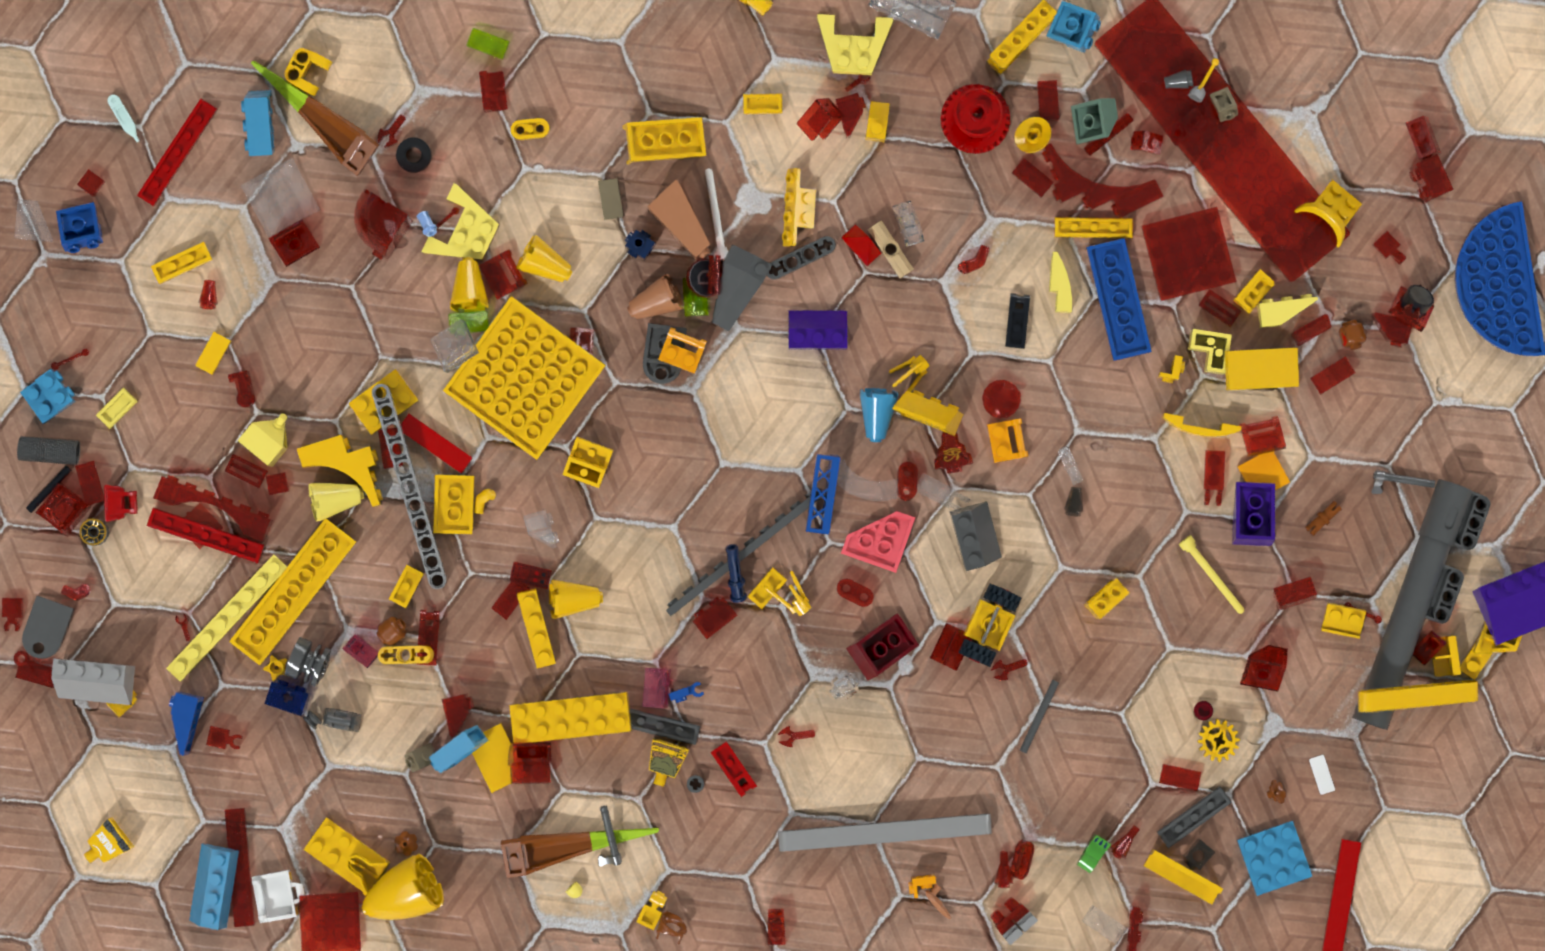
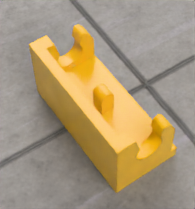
[1233,269,1275,314]

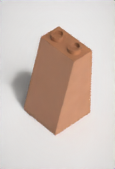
[647,180,711,261]

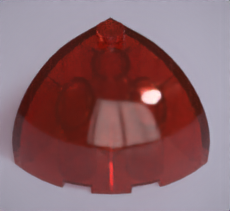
[354,189,413,260]

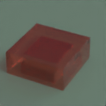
[77,169,105,197]

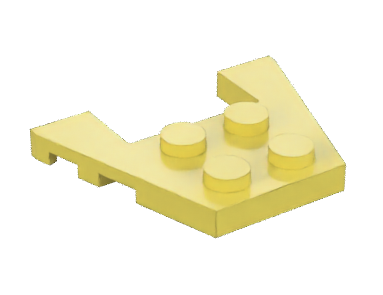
[817,14,893,75]
[422,183,499,260]

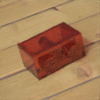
[1406,116,1441,161]

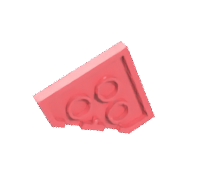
[841,511,915,573]

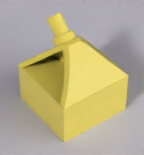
[237,413,288,467]

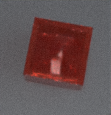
[1409,154,1454,203]

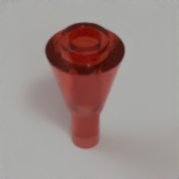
[1110,825,1140,859]
[994,851,1014,888]

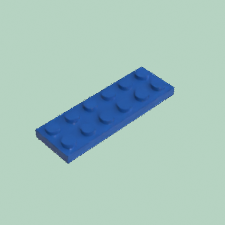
[1086,238,1152,361]

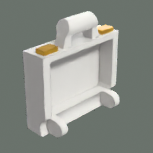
[252,870,306,923]

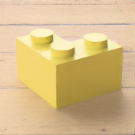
[1188,329,1232,375]

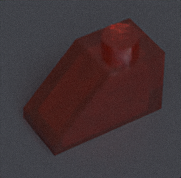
[835,93,866,139]
[1372,312,1413,348]

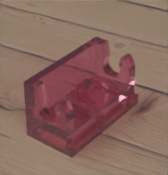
[642,668,671,709]

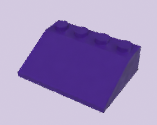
[1472,562,1545,645]

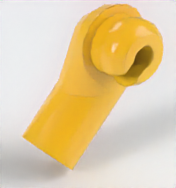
[474,489,496,514]

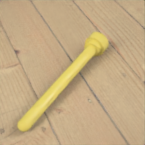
[1178,535,1244,614]

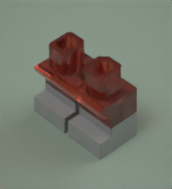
[990,897,1038,945]

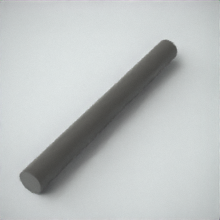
[1019,680,1059,754]

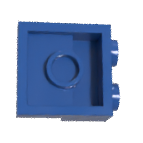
[56,202,103,253]

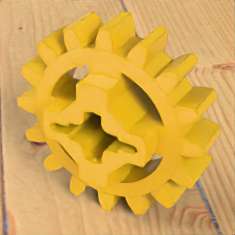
[1197,719,1240,762]

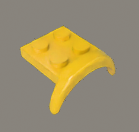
[1295,179,1362,248]

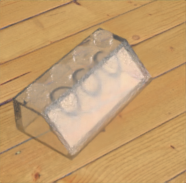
[868,0,957,39]

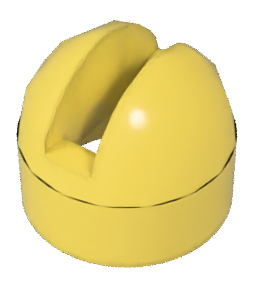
[565,881,582,898]

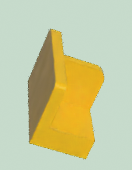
[1429,635,1461,677]

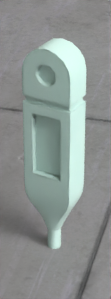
[108,95,139,142]

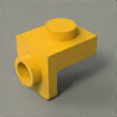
[1158,355,1185,383]

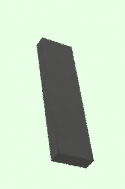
[630,708,700,745]
[1157,786,1232,848]

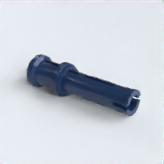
[726,544,747,603]

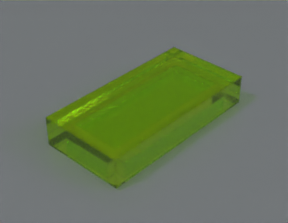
[466,28,510,60]

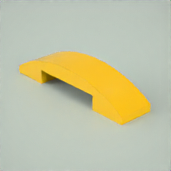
[1162,413,1242,437]

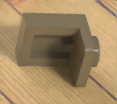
[404,743,435,773]

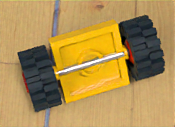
[958,583,1022,667]

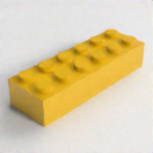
[509,692,632,744]

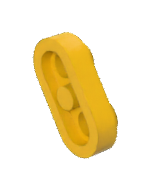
[510,118,550,140]

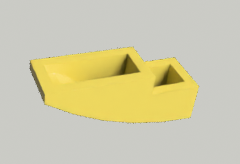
[1049,252,1072,313]

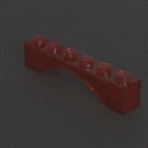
[153,475,273,542]

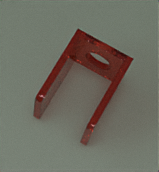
[797,98,845,141]

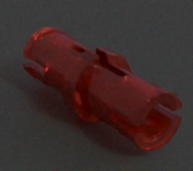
[706,255,722,295]

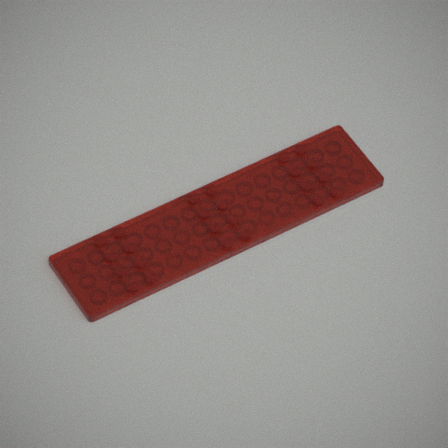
[1094,0,1350,282]

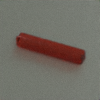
[1084,113,1133,156]

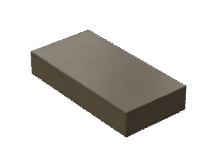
[598,178,623,220]

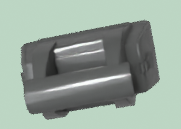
[322,708,362,732]

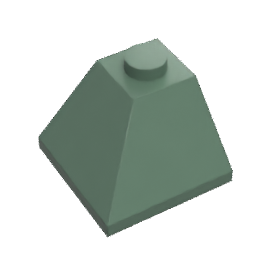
[1071,98,1118,144]

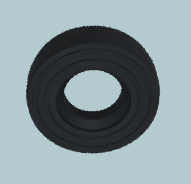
[396,137,431,173]

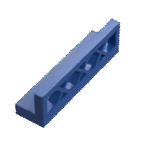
[805,454,841,535]

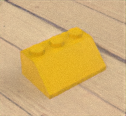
[892,390,964,436]

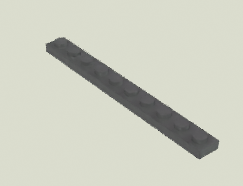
[666,489,824,616]

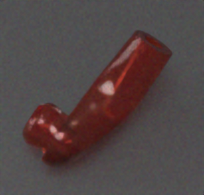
[958,245,990,274]

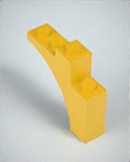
[297,435,383,507]

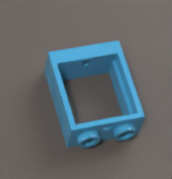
[429,725,489,773]

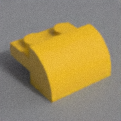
[562,437,614,488]

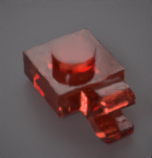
[1373,231,1406,265]

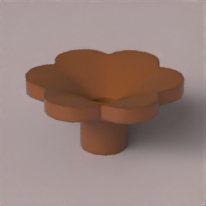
[1267,780,1286,804]
[394,831,418,856]

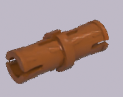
[1305,501,1342,536]

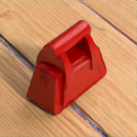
[104,485,138,522]

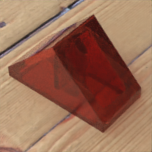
[1413,630,1446,666]

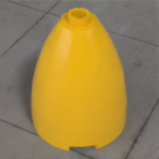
[362,854,444,920]

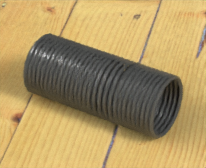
[17,436,80,465]

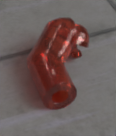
[61,584,91,601]

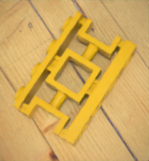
[987,0,1057,75]

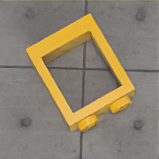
[1084,578,1129,619]

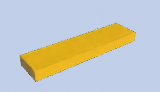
[1054,217,1133,238]

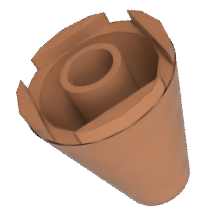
[627,274,684,320]

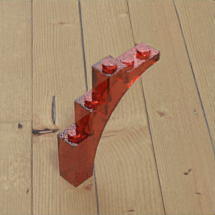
[1041,143,1164,218]

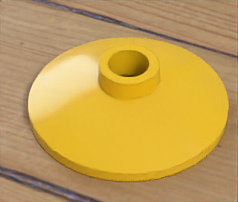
[1014,117,1052,153]

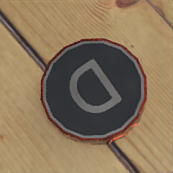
[686,259,723,298]

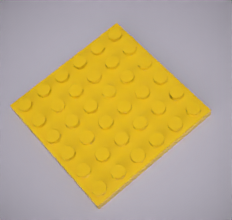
[443,296,606,460]

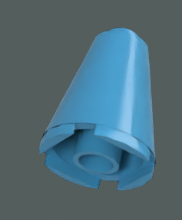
[860,388,899,442]

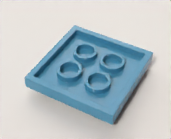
[1237,821,1312,896]

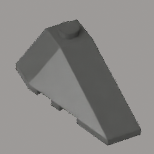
[712,244,772,331]

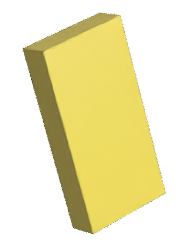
[96,387,138,429]

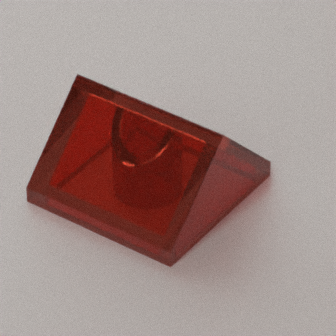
[268,219,320,267]

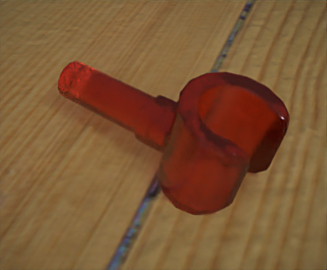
[845,74,870,92]
[175,613,191,641]

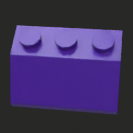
[789,310,847,350]

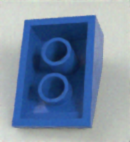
[169,692,204,756]

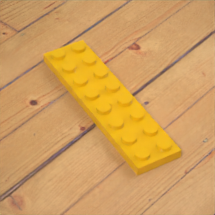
[229,518,357,666]

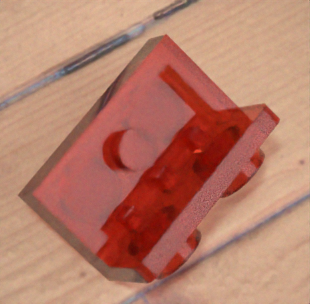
[692,596,738,639]

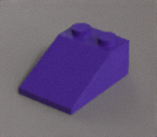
[1232,482,1275,546]

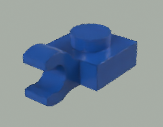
[669,682,704,703]

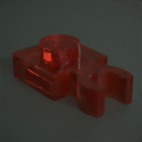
[2,598,23,631]
[206,726,243,749]

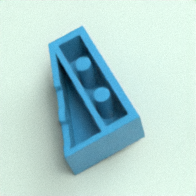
[241,90,274,156]

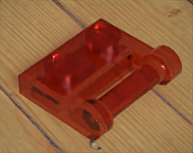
[479,249,528,300]
[1239,416,1286,457]

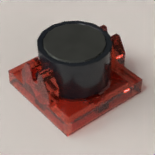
[1388,284,1434,332]

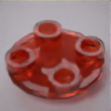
[982,380,1021,418]

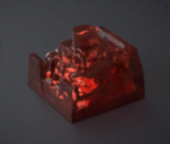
[35,483,92,537]

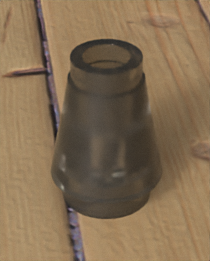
[1064,487,1083,517]

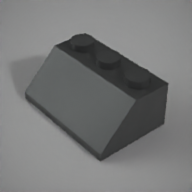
[949,501,1002,571]

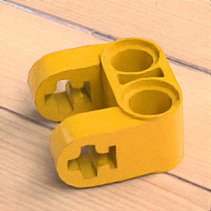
[284,48,333,97]

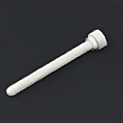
[705,168,728,261]

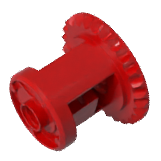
[941,84,1011,154]

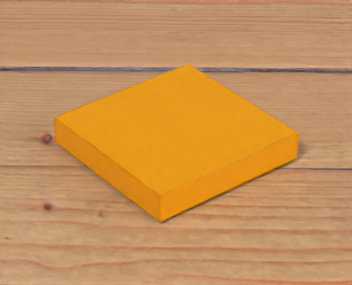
[1237,448,1290,490]

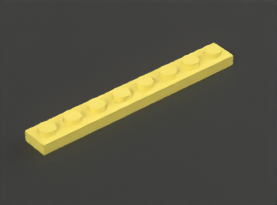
[166,554,287,682]

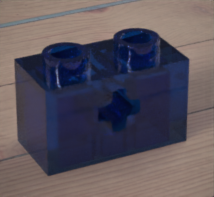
[264,679,311,716]

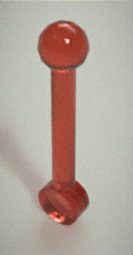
[436,207,459,229]
[51,349,89,370]
[1344,602,1382,624]

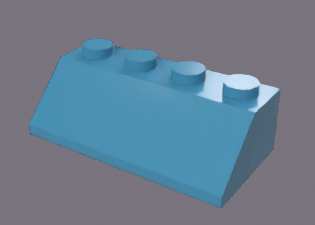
[189,843,239,930]

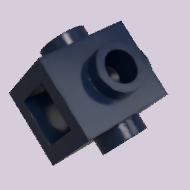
[625,230,656,260]

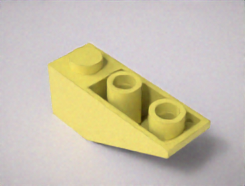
[1257,294,1318,328]

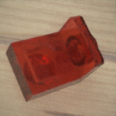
[1130,131,1163,155]

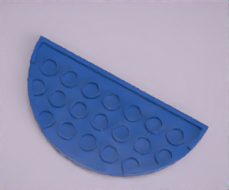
[1455,201,1545,356]

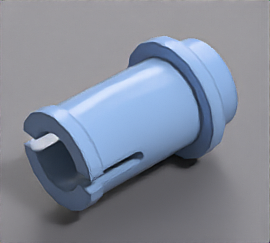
[417,211,437,237]

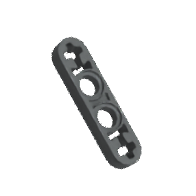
[767,236,836,280]

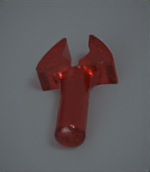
[378,114,406,148]
[991,659,1028,680]
[778,726,815,747]

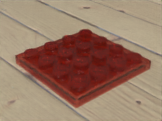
[1141,207,1237,302]

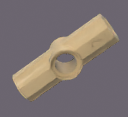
[868,220,914,278]

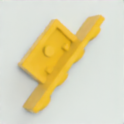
[782,168,816,247]

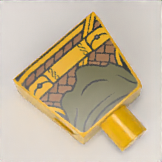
[649,738,689,787]

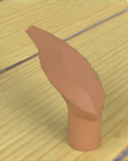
[925,884,951,919]

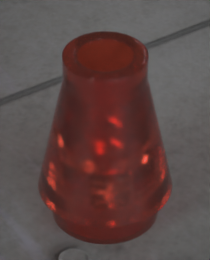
[198,280,218,310]

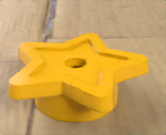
[263,655,287,681]

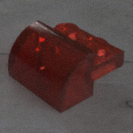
[508,742,552,784]

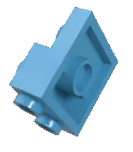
[1046,1,1101,53]
[20,369,76,424]

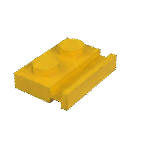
[1321,602,1366,639]

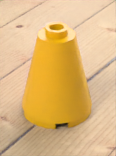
[516,235,573,282]
[450,257,489,313]
[549,580,603,619]

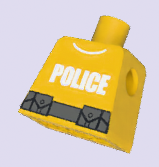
[84,817,134,863]

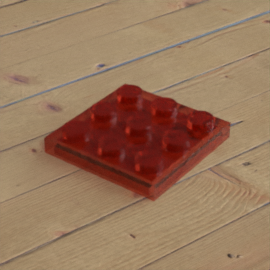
[299,891,361,951]

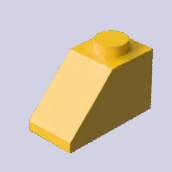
[865,101,890,143]

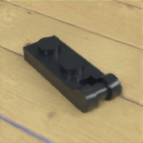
[1005,293,1030,349]

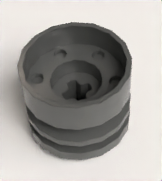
[285,637,331,687]

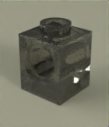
[1183,838,1215,870]

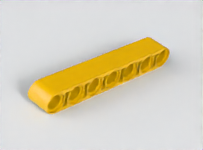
[1358,680,1478,712]

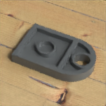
[643,323,687,384]
[22,596,74,659]

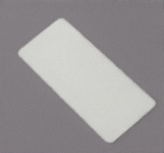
[1309,755,1335,795]

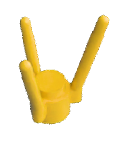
[889,355,930,392]
[764,571,811,616]

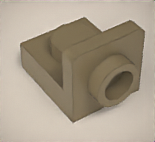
[1210,87,1238,122]

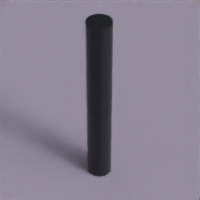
[26,465,72,513]

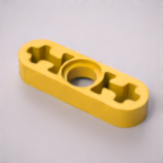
[378,646,434,664]

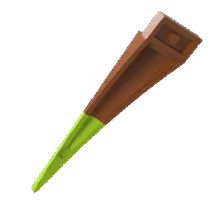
[251,61,379,176]
[501,828,659,878]

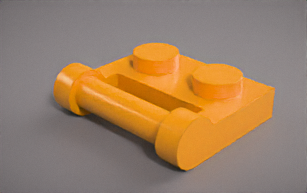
[658,327,707,374]
[987,418,1029,463]

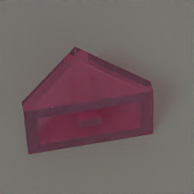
[342,634,378,668]

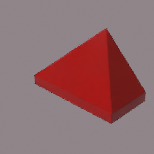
[841,224,882,266]

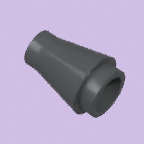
[1164,69,1194,89]

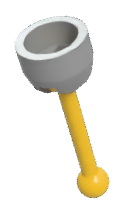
[1188,58,1219,102]

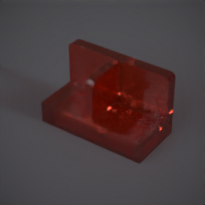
[479,71,508,113]

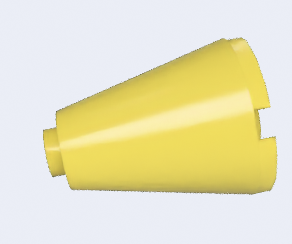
[308,483,364,522]

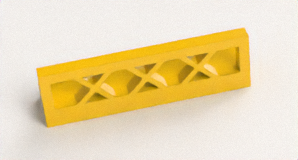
[1143,849,1223,904]

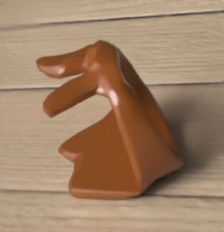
[656,912,687,945]

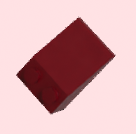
[846,613,919,681]

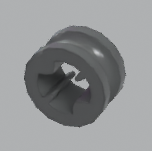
[303,711,322,730]
[687,775,704,793]

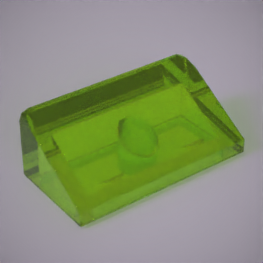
[682,277,708,317]
[448,311,489,334]

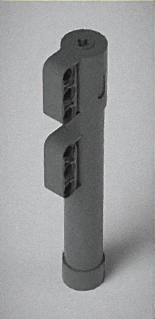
[1352,479,1490,730]

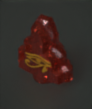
[934,432,973,474]

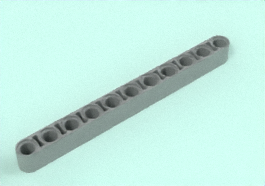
[372,384,447,589]
[778,814,992,851]

